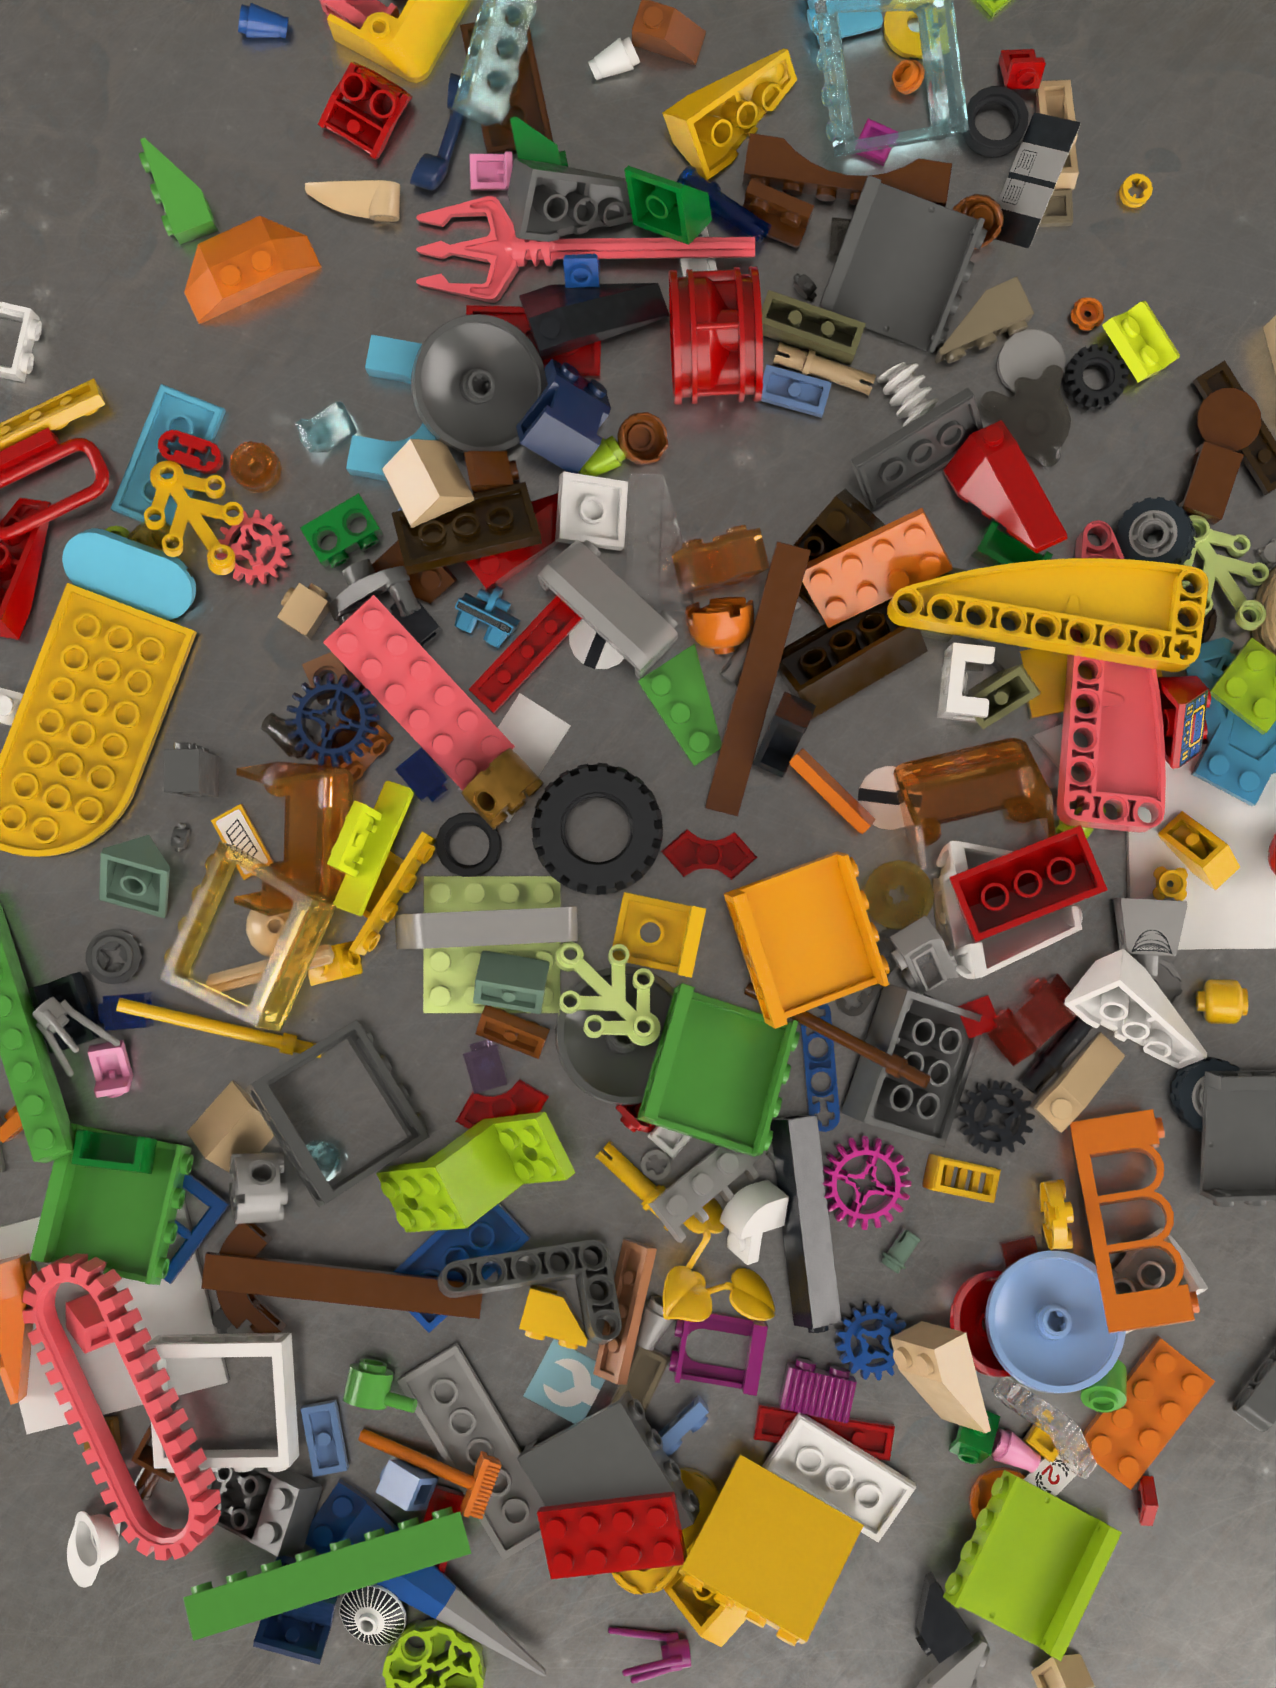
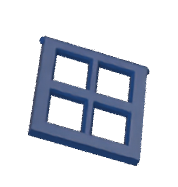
[164,1174,230,1284]

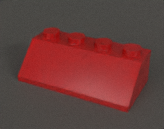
[949,825,1108,942]

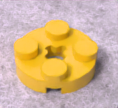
[1039,1179,1074,1250]

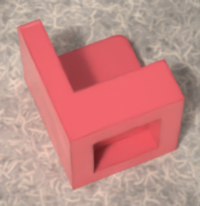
[66,1293,114,1354]

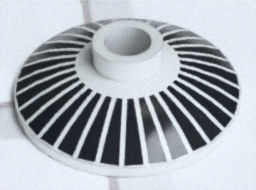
[339,1584,407,1646]

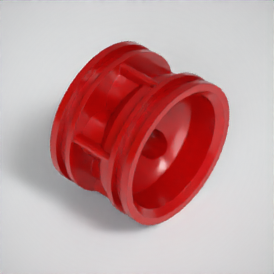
[669,266,763,405]

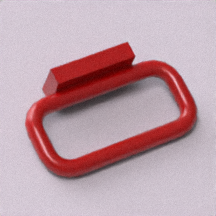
[0,427,110,541]

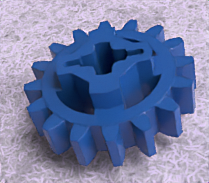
[835,1303,907,1380]

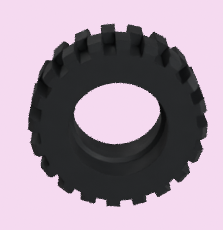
[531,763,663,895]

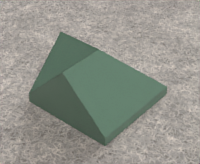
[99,835,170,918]

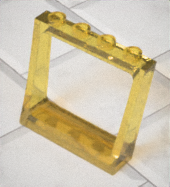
[159,841,336,1032]

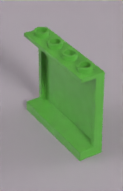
[637,983,800,1157]
[30,1123,194,1285]

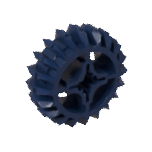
[285,673,380,767]

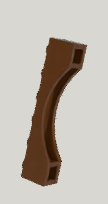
[742,133,952,207]

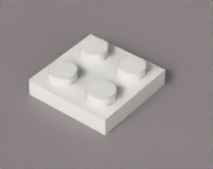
[555,471,628,551]

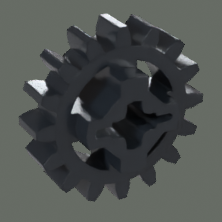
[958,1080,1035,1156]

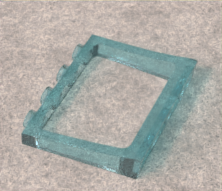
[812,0,969,157]

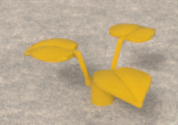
[663,1198,775,1322]

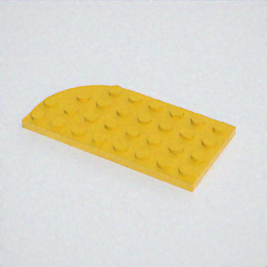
[0,583,197,857]

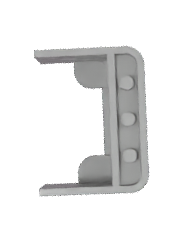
[537,540,678,679]

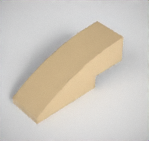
[1036,80,1079,190]

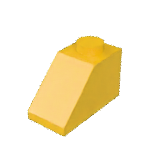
[1158,811,1240,890]

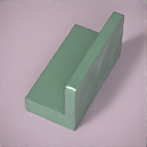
[473,951,550,1014]

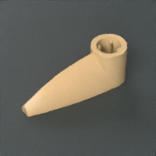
[305,180,400,222]

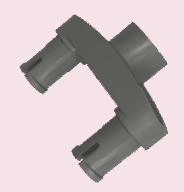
[328,559,421,625]

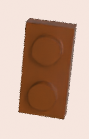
[475,1005,550,1059]

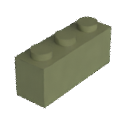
[762,290,866,366]

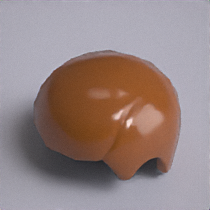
[952,194,1004,249]
[617,412,668,465]

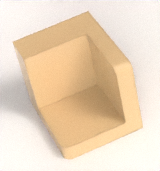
[1031,1654,1095,1688]

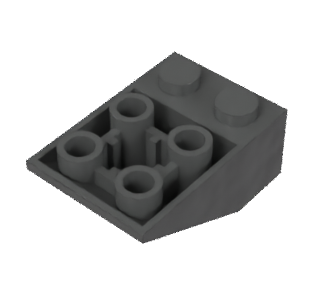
[207,1449,323,1557]

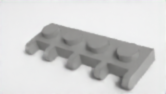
[649,1143,775,1243]

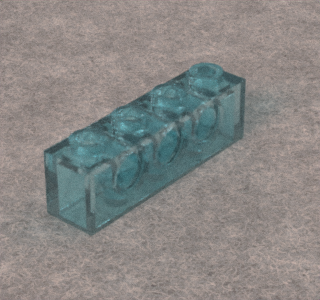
[452,0,537,126]

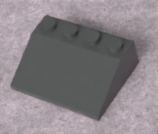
[841,984,982,1147]

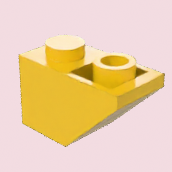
[519,1285,588,1349]

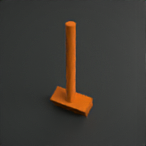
[358,1428,502,1519]

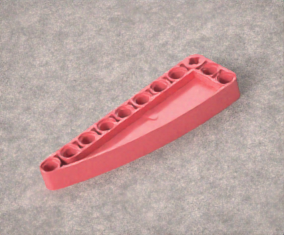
[1057,520,1166,833]

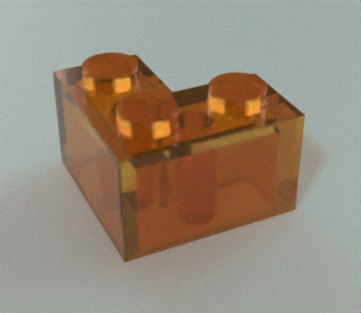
[672,525,770,594]

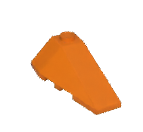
[0,1253,38,1405]

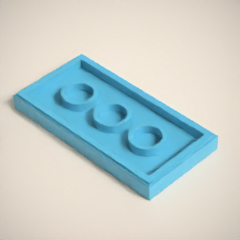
[111,384,226,533]

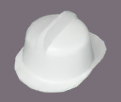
[67,1511,121,1588]

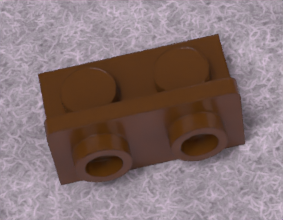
[737,179,814,248]

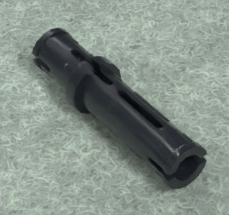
[1020,1015,1093,1095]

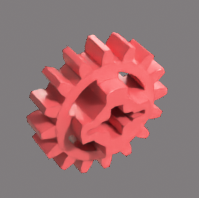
[216,510,292,585]

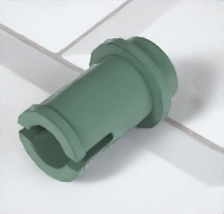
[881,1228,921,1274]

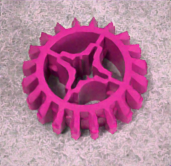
[822,1135,911,1230]

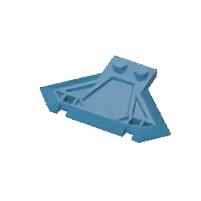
[1180,637,1276,806]

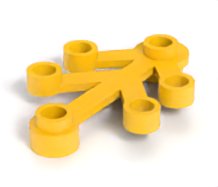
[144,461,244,575]

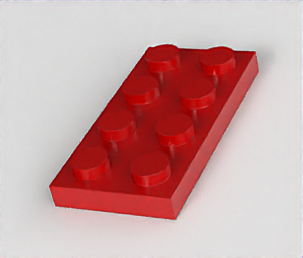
[537,1491,687,1579]

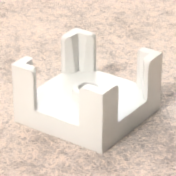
[937,643,995,722]

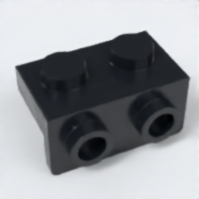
[29,972,100,1054]

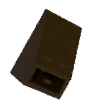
[794,489,885,615]

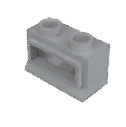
[890,915,959,994]

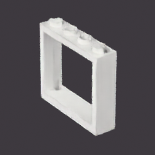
[146,1333,299,1473]

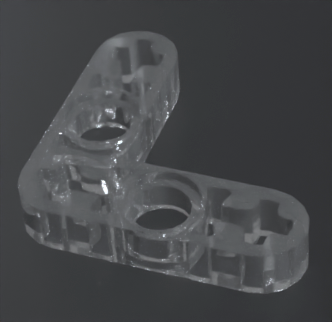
[992,1377,1097,1479]

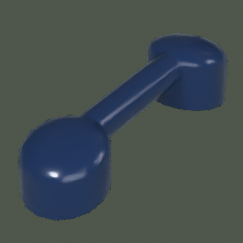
[410,73,471,191]

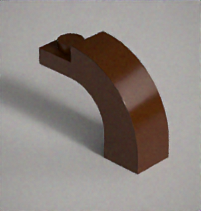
[216,1223,287,1333]

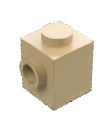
[277,583,330,640]

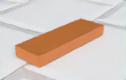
[789,748,876,834]

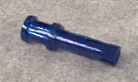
[676,165,771,244]

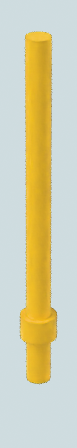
[116,997,321,1058]

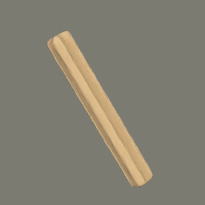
[206,944,334,994]

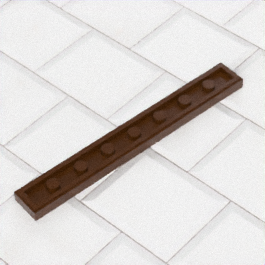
[705,541,811,817]
[201,1252,483,1319]

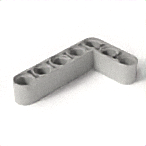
[395,907,578,949]

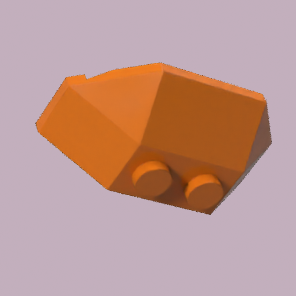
[184,216,322,324]

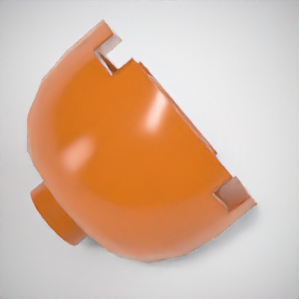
[685,597,755,654]

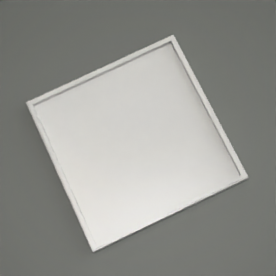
[1126,744,1276,950]
[0,1201,230,1434]

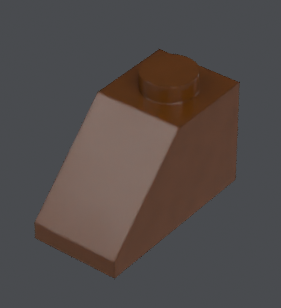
[464,451,520,494]

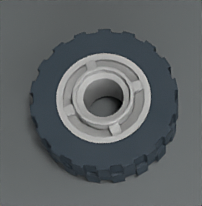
[1115,497,1196,565]
[1170,1057,1240,1132]

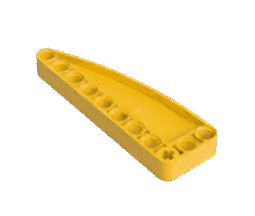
[887,558,1209,672]

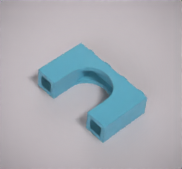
[346,335,439,482]

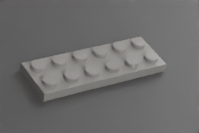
[397,1343,545,1560]

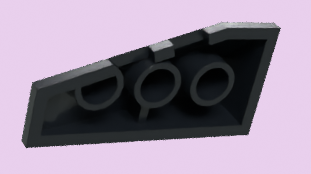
[519,283,670,361]

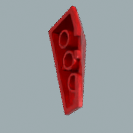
[943,420,1068,553]
[0,497,52,640]

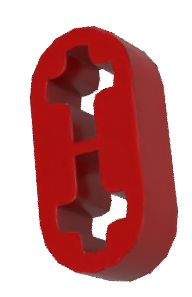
[158,430,224,474]

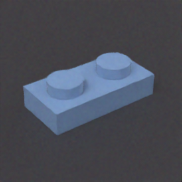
[761,364,832,418]
[658,1395,709,1456]
[301,1399,349,1477]

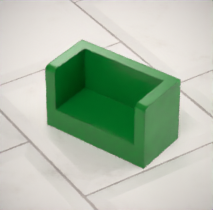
[971,520,1053,567]
[72,1129,157,1174]

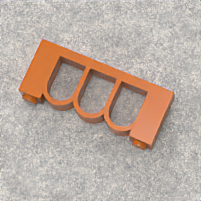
[1070,1109,1200,1334]

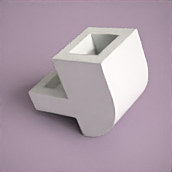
[720,1179,789,1265]

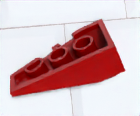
[464,493,560,593]

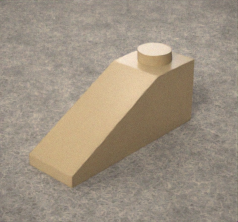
[1030,1032,1125,1133]

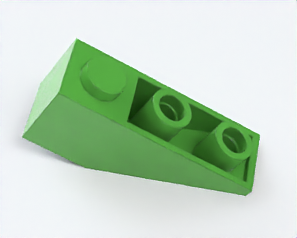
[139,137,218,245]

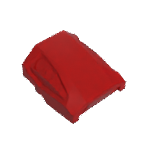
[318,62,413,159]

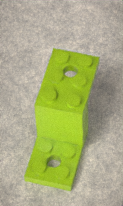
[376,1112,576,1232]

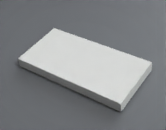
[762,1413,916,1543]

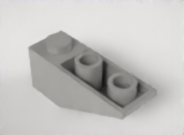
[917,1631,990,1688]

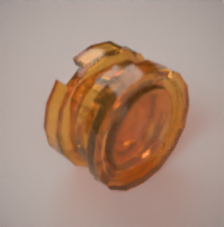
[229,441,282,493]

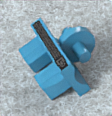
[455,586,521,648]

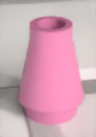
[991,1428,1041,1473]

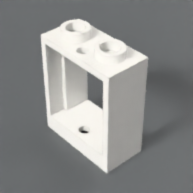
[0,302,42,383]

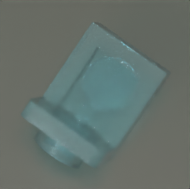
[295,402,357,453]

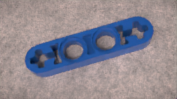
[800,1003,840,1132]

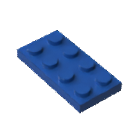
[393,1203,531,1333]

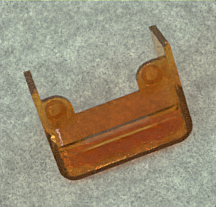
[893,738,1055,869]
[234,762,354,916]

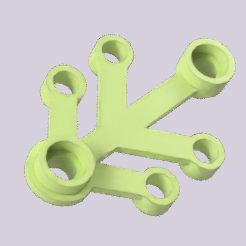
[1182,515,1269,631]
[555,942,661,1046]

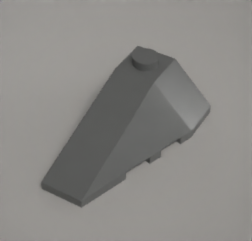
[508,158,633,242]

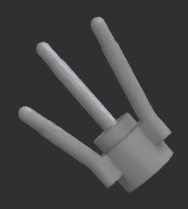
[32,997,120,1076]

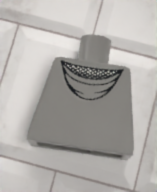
[1114,898,1187,976]

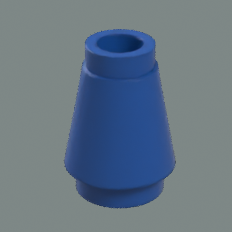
[238,3,289,38]

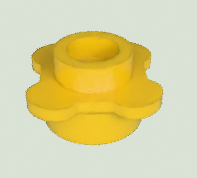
[1152,866,1188,901]

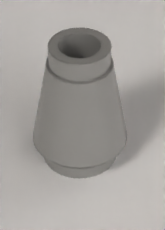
[636,1296,674,1350]

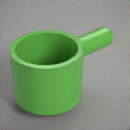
[343,1358,417,1413]
[1081,1360,1127,1413]

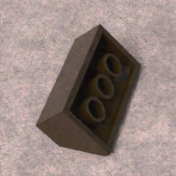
[778,598,928,720]

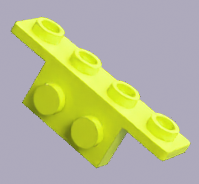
[327,781,415,916]

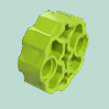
[382,1619,486,1688]

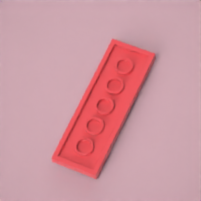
[323,594,515,791]

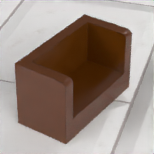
[1178,442,1244,525]

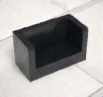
[752,692,816,777]

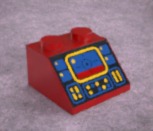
[1158,676,1211,769]

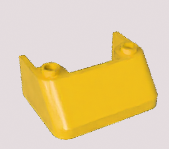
[327,0,472,83]

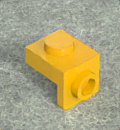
[307,941,363,986]

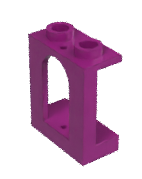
[669,1312,768,1396]

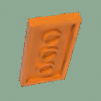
[802,508,953,628]
[1074,1336,1215,1490]

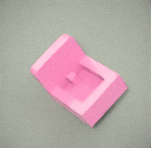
[469,151,514,191]
[87,1040,133,1098]

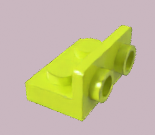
[1102,301,1180,383]

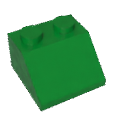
[624,165,712,245]

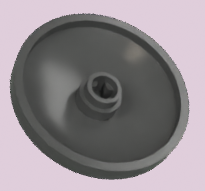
[411,314,547,453]
[555,966,674,1105]

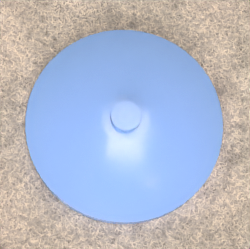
[985,1251,1126,1394]

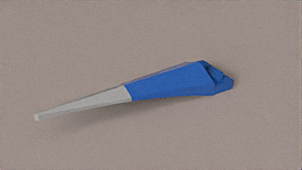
[305,1478,546,1676]

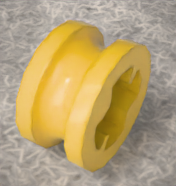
[1119,173,1153,208]

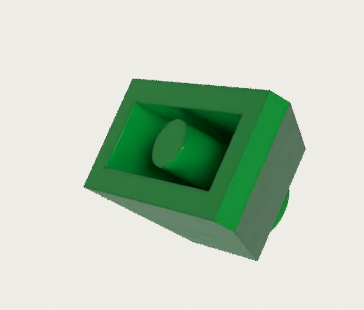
[509,116,568,167]

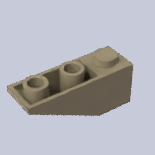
[935,276,1034,364]

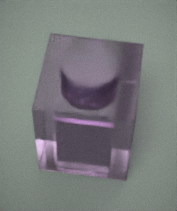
[463,1039,509,1094]

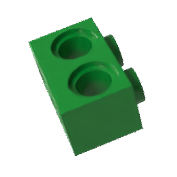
[300,493,383,568]

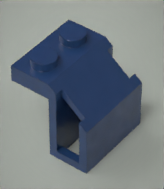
[516,358,611,474]
[253,1556,340,1665]

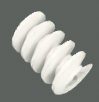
[876,362,939,427]

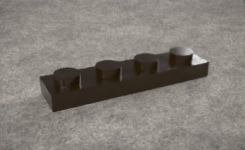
[1193,360,1276,495]

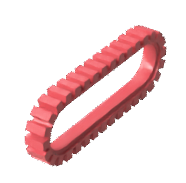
[22,1253,221,1561]

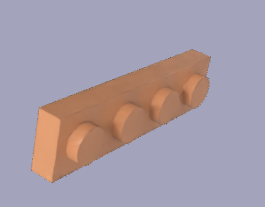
[593,1239,657,1385]

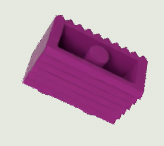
[779,1358,857,1423]

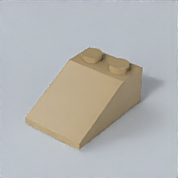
[890,1321,991,1433]

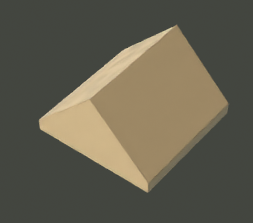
[382,439,474,528]
[187,1080,274,1172]

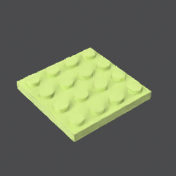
[423,876,561,1013]

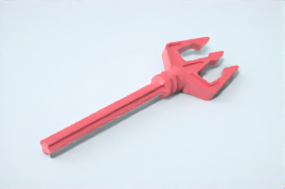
[416,196,756,303]

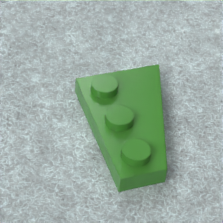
[638,643,722,767]

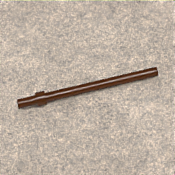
[744,982,931,1088]

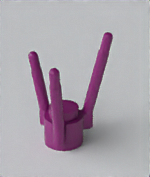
[608,1627,691,1684]

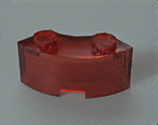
[987,973,1077,1066]

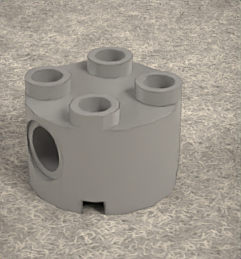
[229,1152,288,1224]

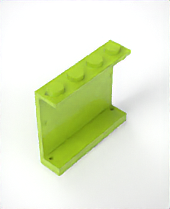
[943,1469,1122,1661]

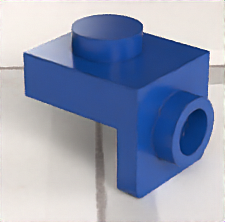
[563,254,600,288]

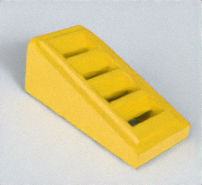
[922,1154,1001,1203]

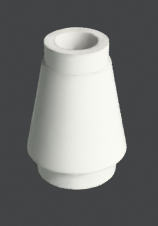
[588,37,641,80]

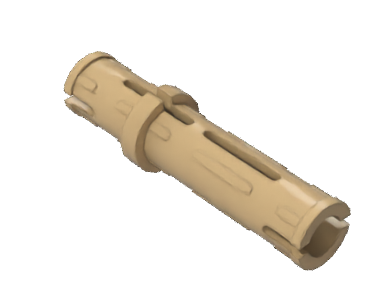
[773,342,876,396]

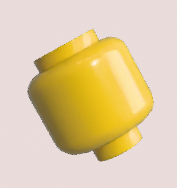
[1196,979,1248,1024]

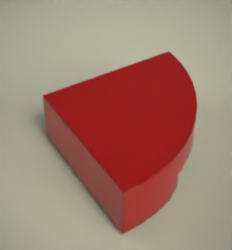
[1138,1476,1159,1526]

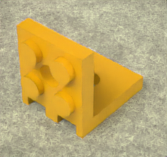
[612,892,706,978]

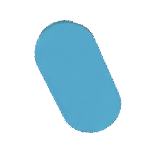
[62,528,196,620]

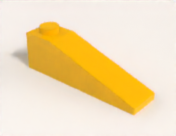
[662,48,797,181]

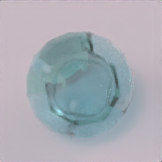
[305,1139,343,1181]

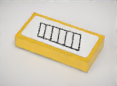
[211,804,275,880]

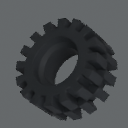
[1062,344,1129,411]

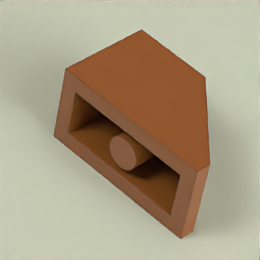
[632,0,706,66]

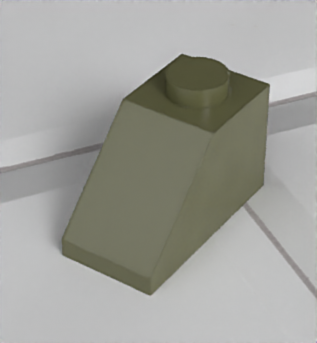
[966,664,1041,729]

